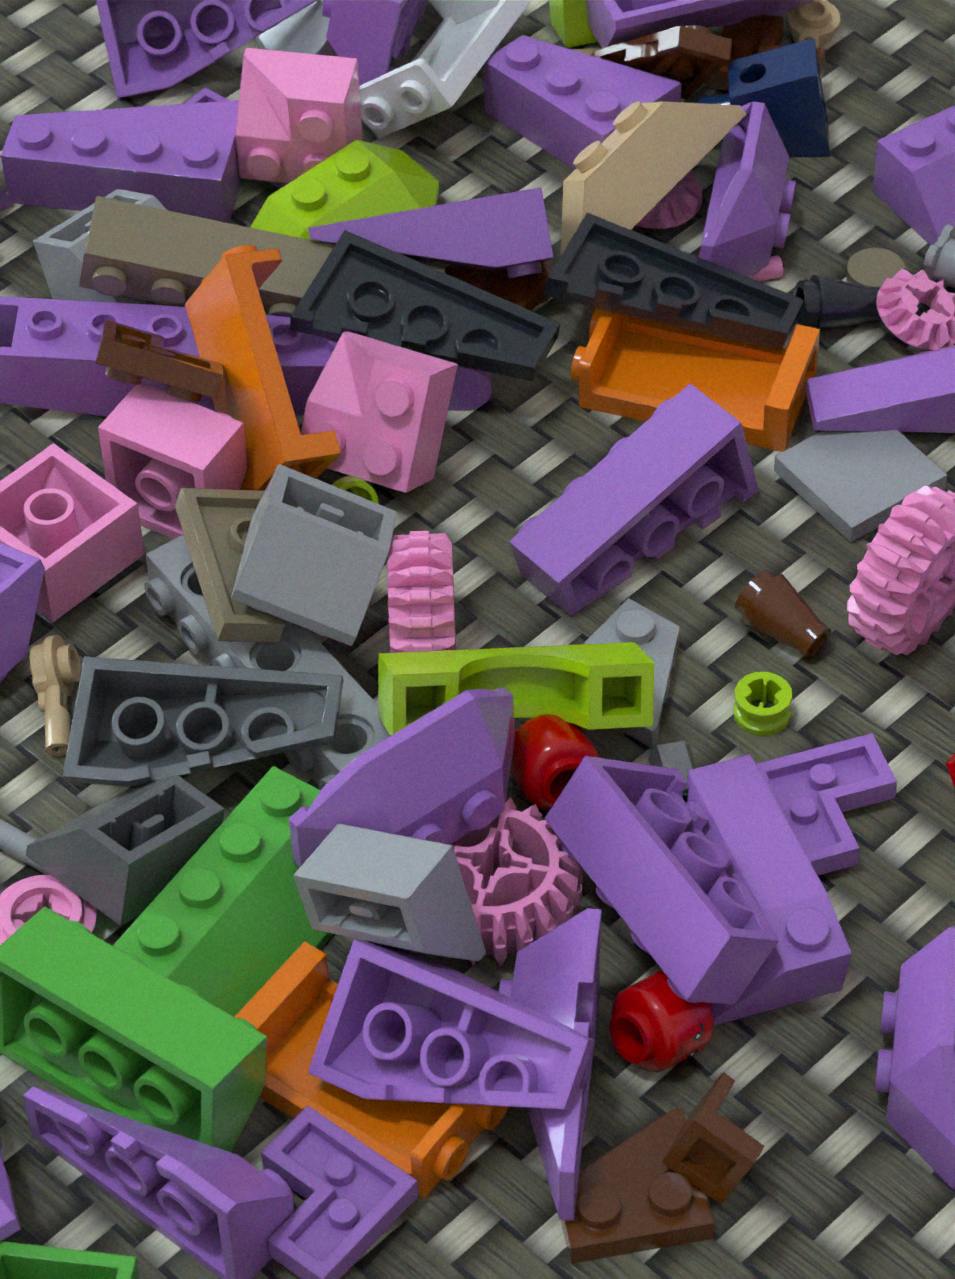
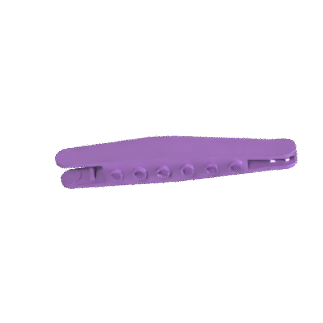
[0,296,493,417]

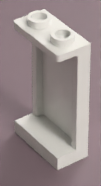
[359,0,531,139]

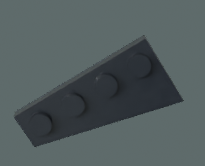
[543,212,804,351]
[290,230,560,381]

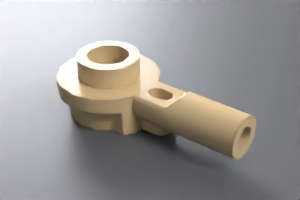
[786,0,840,49]
[30,634,81,756]

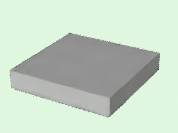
[774,430,947,543]

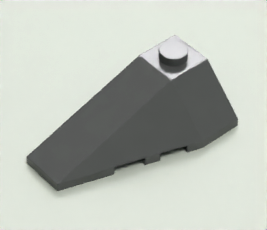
[62,656,344,787]

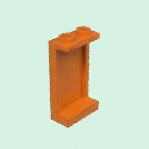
[185,245,341,491]
[571,308,820,452]
[235,941,509,1199]

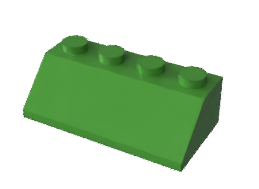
[113,766,334,1017]
[0,906,267,1152]

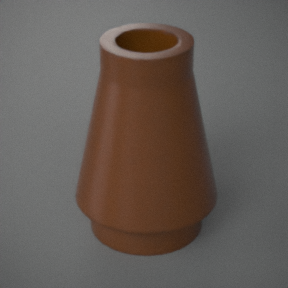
[735,570,831,659]

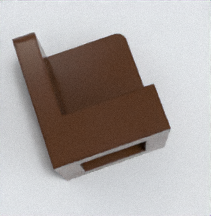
[662,1072,765,1204]

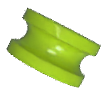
[733,672,792,736]

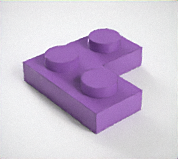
[756,733,897,876]
[261,1106,418,1279]

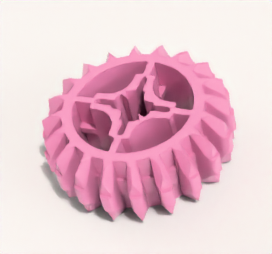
[847,485,955,655]
[387,531,456,653]
[447,796,583,967]

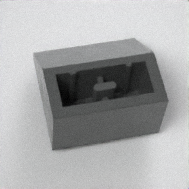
[26,774,225,926]

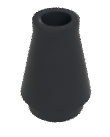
[794,275,881,332]

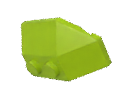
[250,139,439,240]

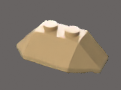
[560,101,747,257]

